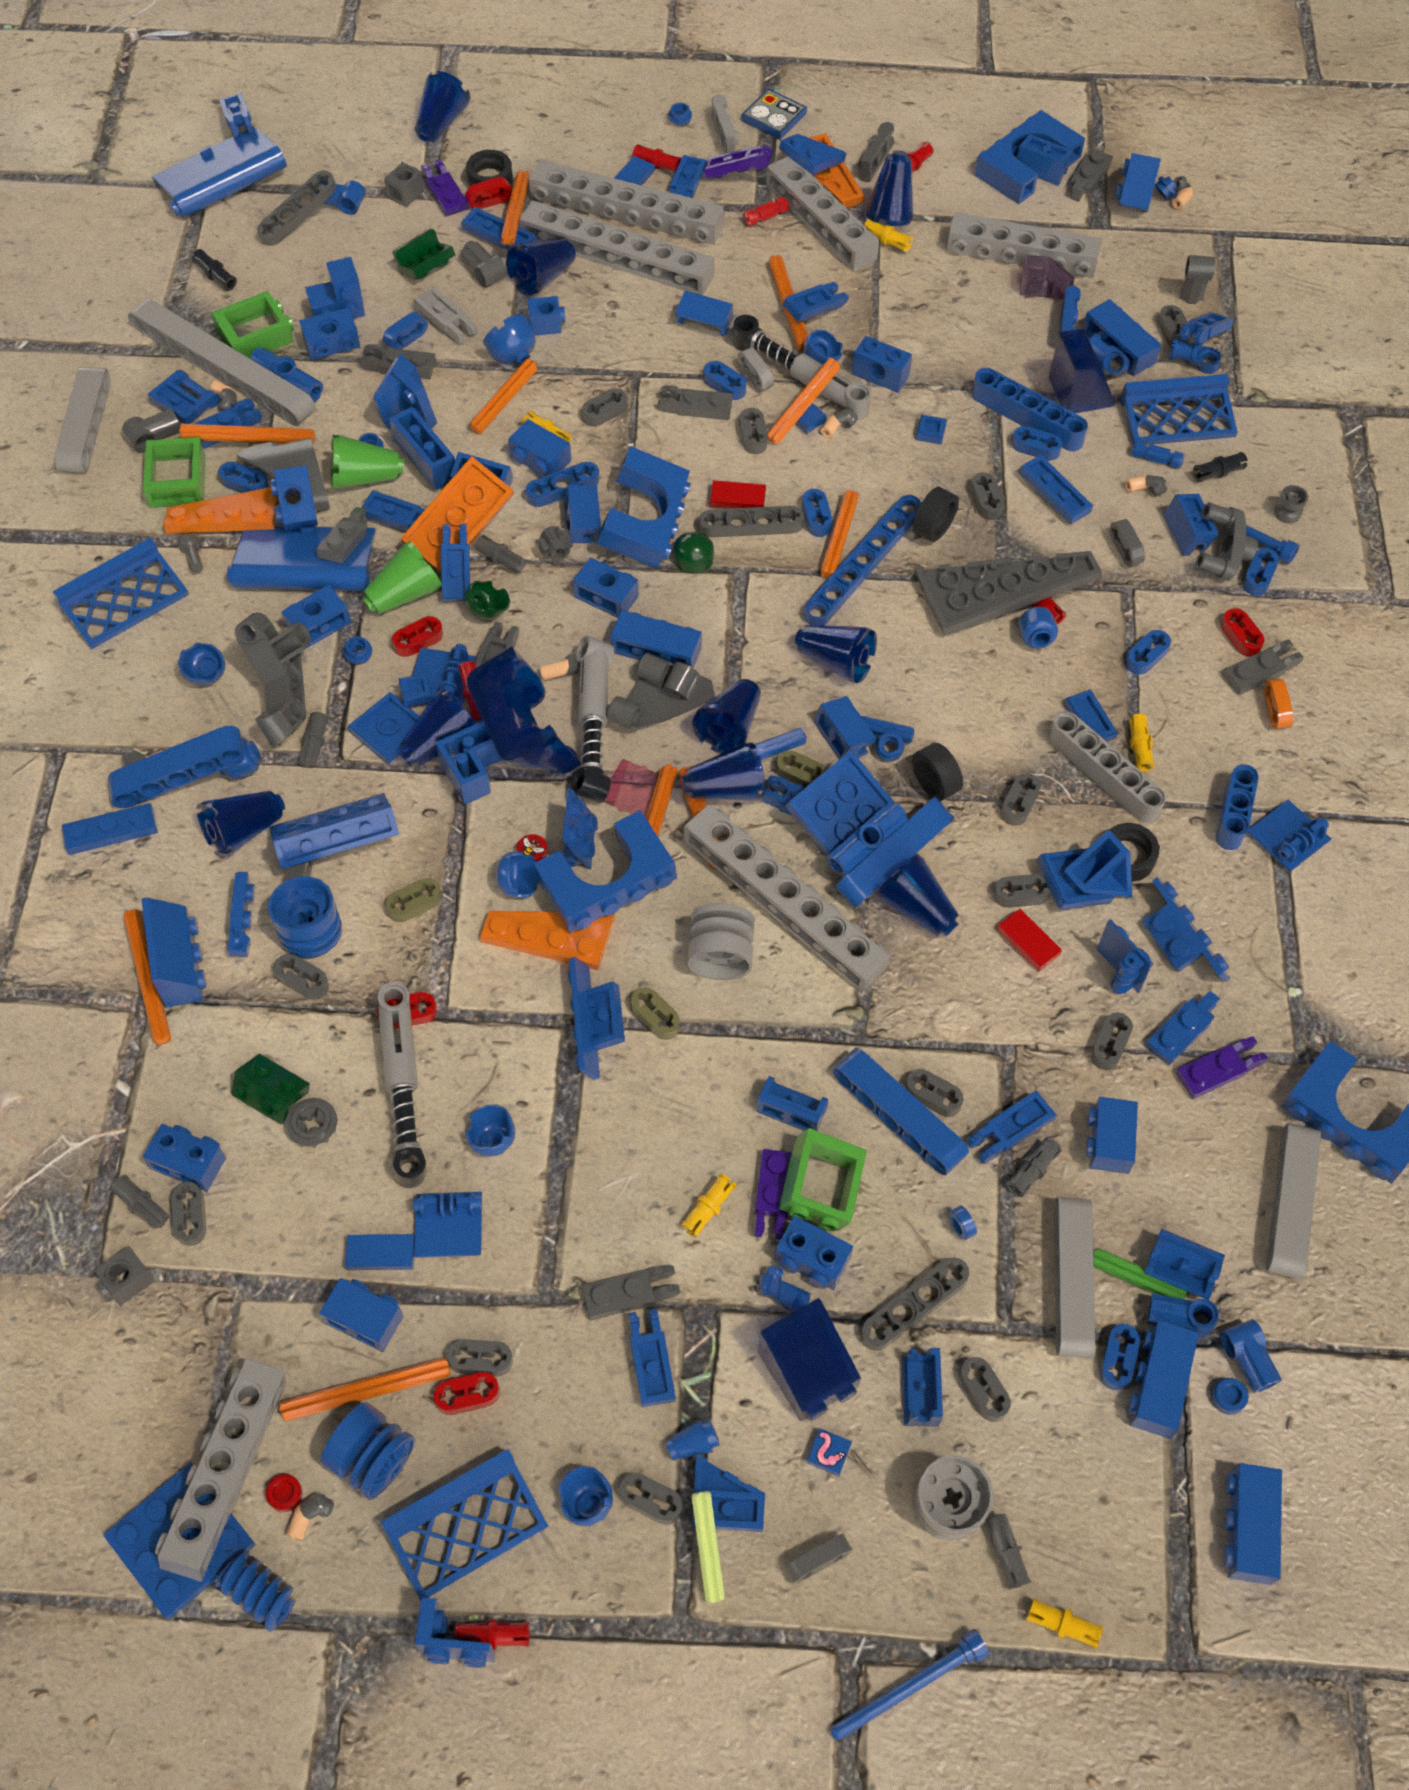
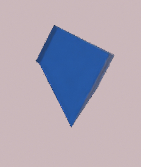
[1064,829,1132,897]

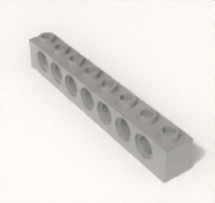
[529,160,724,245]
[520,200,714,295]
[683,804,890,993]

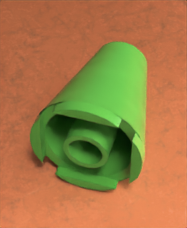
[331,434,403,489]
[362,541,442,614]

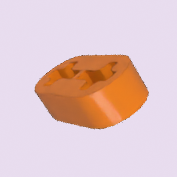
[1264,679,1293,729]

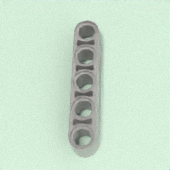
[55,367,110,473]
[1049,711,1166,823]
[1266,1123,1321,1280]
[1054,1197,1095,1358]

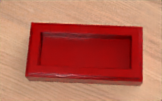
[710,480,766,509]
[997,909,1062,972]

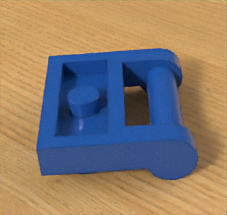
[148,369,220,424]

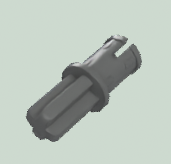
[474,534,526,573]
[299,712,328,768]
[111,1175,169,1229]
[987,1513,1031,1590]

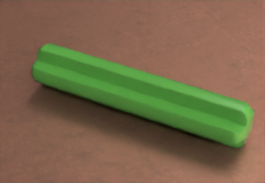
[1093,1248,1187,1299]

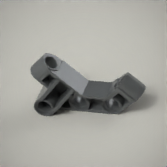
[235,612,311,745]

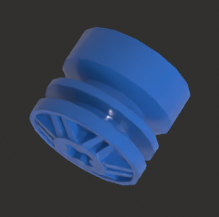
[268,876,342,958]
[320,1402,415,1500]

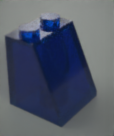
[1048,328,1115,413]
[758,1298,861,1422]

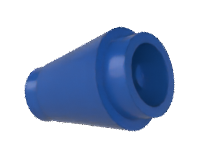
[666,1419,720,1461]

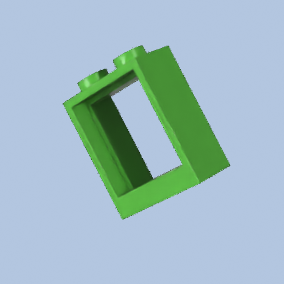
[211,291,294,359]
[143,437,206,508]
[779,1128,867,1231]

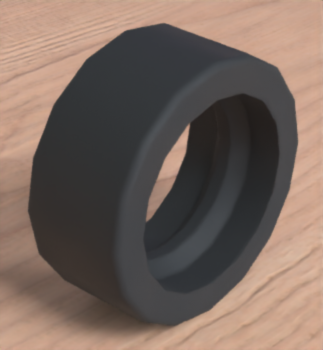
[466,150,513,191]
[913,486,959,542]
[912,742,963,802]
[1109,822,1160,882]

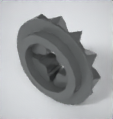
[285,1098,338,1148]

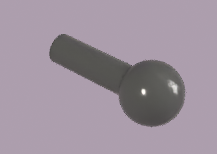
[178,533,203,572]

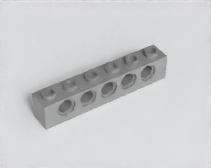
[766,156,879,272]
[947,212,1102,278]
[155,1358,286,1582]

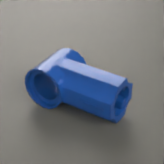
[313,180,366,215]
[1147,1293,1219,1338]
[1220,1319,1282,1394]

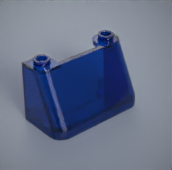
[467,646,581,774]

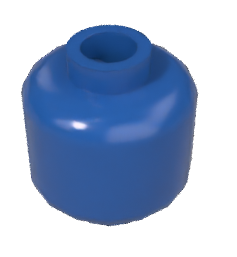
[1018,607,1058,649]
[219,738,262,780]

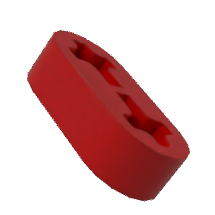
[465,177,512,209]
[1221,608,1265,657]
[392,616,443,657]
[376,992,437,1029]
[434,1372,500,1415]

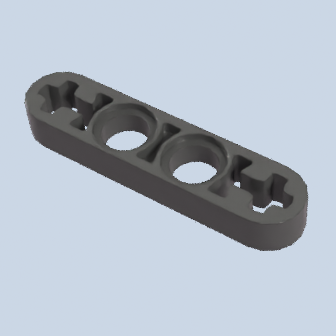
[257,170,337,246]
[699,506,804,537]
[861,1257,969,1351]

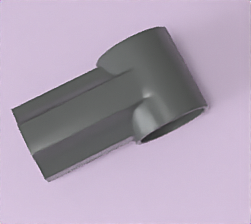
[460,240,507,287]
[1181,255,1216,304]
[122,408,180,453]

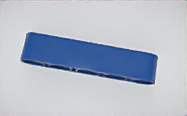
[972,368,1088,451]
[108,726,245,808]
[834,796,955,909]
[832,1048,969,1176]

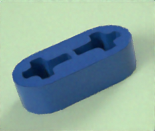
[383,312,428,349]
[704,361,747,400]
[1012,426,1062,461]
[218,461,268,493]
[802,489,832,537]
[1243,548,1279,596]
[1125,630,1171,675]
[1100,1324,1140,1391]

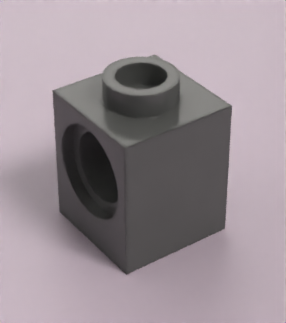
[384,162,424,208]
[94,1246,155,1306]

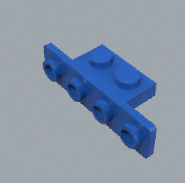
[1143,877,1230,982]
[568,957,625,1080]

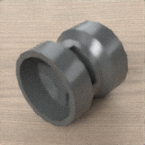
[1274,485,1308,524]

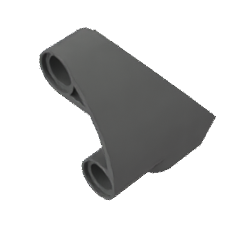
[237,438,330,511]
[607,653,716,730]

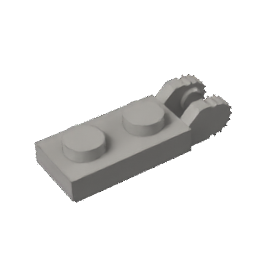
[712,94,739,154]
[413,287,477,345]

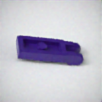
[704,145,773,178]
[421,159,469,216]
[1176,1036,1268,1099]
[754,1149,792,1240]

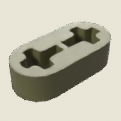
[776,750,828,787]
[385,878,442,922]
[631,987,680,1040]

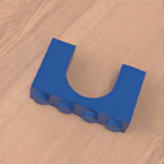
[975,110,1085,204]
[596,446,691,568]
[533,810,677,933]
[1281,1041,1409,1184]

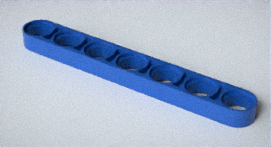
[805,495,922,627]

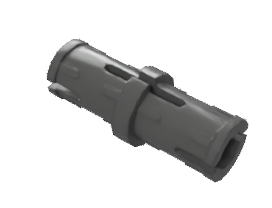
[1006,1137,1062,1197]

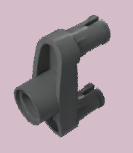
[1195,502,1258,581]

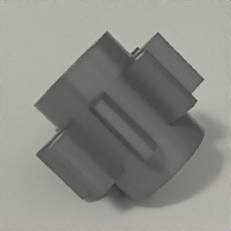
[538,526,573,560]

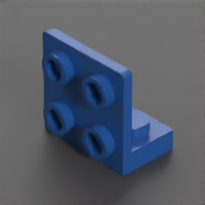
[415,1597,496,1668]

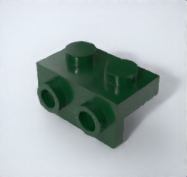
[392,229,455,279]
[231,1053,310,1124]

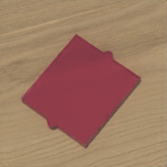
[604,759,659,816]

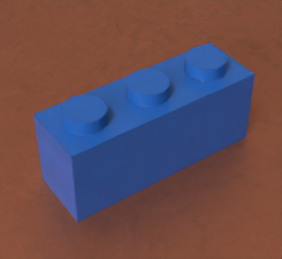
[1082,299,1161,377]
[389,407,455,490]
[610,610,702,668]
[1127,1320,1199,1439]
[1223,1463,1282,1585]

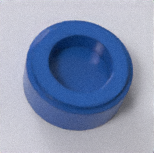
[949,1205,977,1240]
[1211,1378,1249,1415]

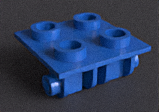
[412,644,476,704]
[562,788,598,869]
[1247,799,1332,872]
[1097,919,1153,994]
[413,1191,482,1258]

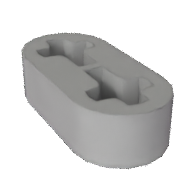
[738,347,774,391]

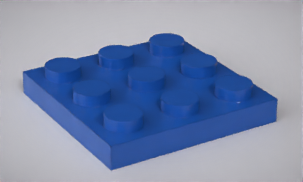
[785,750,908,856]
[103,1462,256,1621]

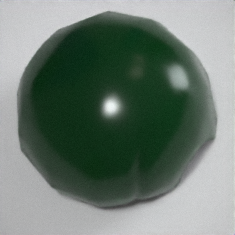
[673,531,714,573]
[465,581,511,621]

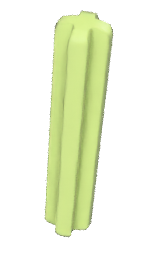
[692,1491,725,1603]

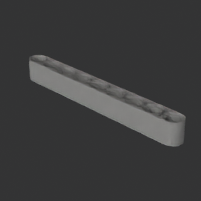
[128,298,316,426]

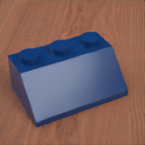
[141,897,207,1008]

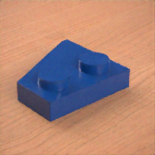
[779,134,847,175]
[692,1456,765,1532]

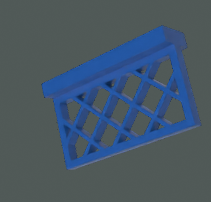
[1120,374,1238,445]
[52,537,189,650]
[269,793,399,869]
[381,1449,548,1601]

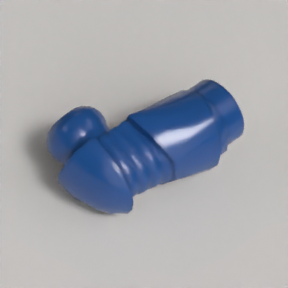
[760,1265,811,1312]

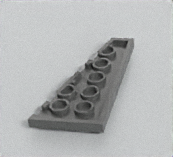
[914,551,1102,636]

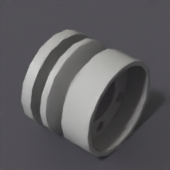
[688,903,755,980]
[913,1455,994,1541]

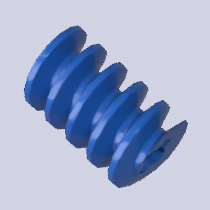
[215,1550,296,1632]

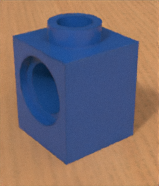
[527,296,566,336]

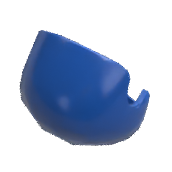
[804,330,843,364]
[178,642,226,686]
[495,852,538,898]
[466,1104,516,1157]
[558,1466,613,1527]

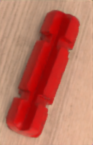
[743,197,789,226]

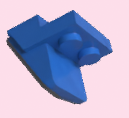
[373,354,437,429]

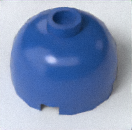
[483,314,536,365]

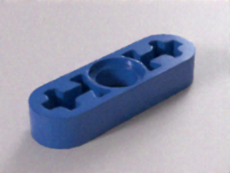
[526,462,599,507]

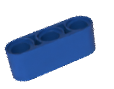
[1216,764,1259,850]

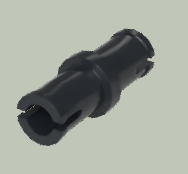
[191,249,237,291]
[1193,452,1248,482]

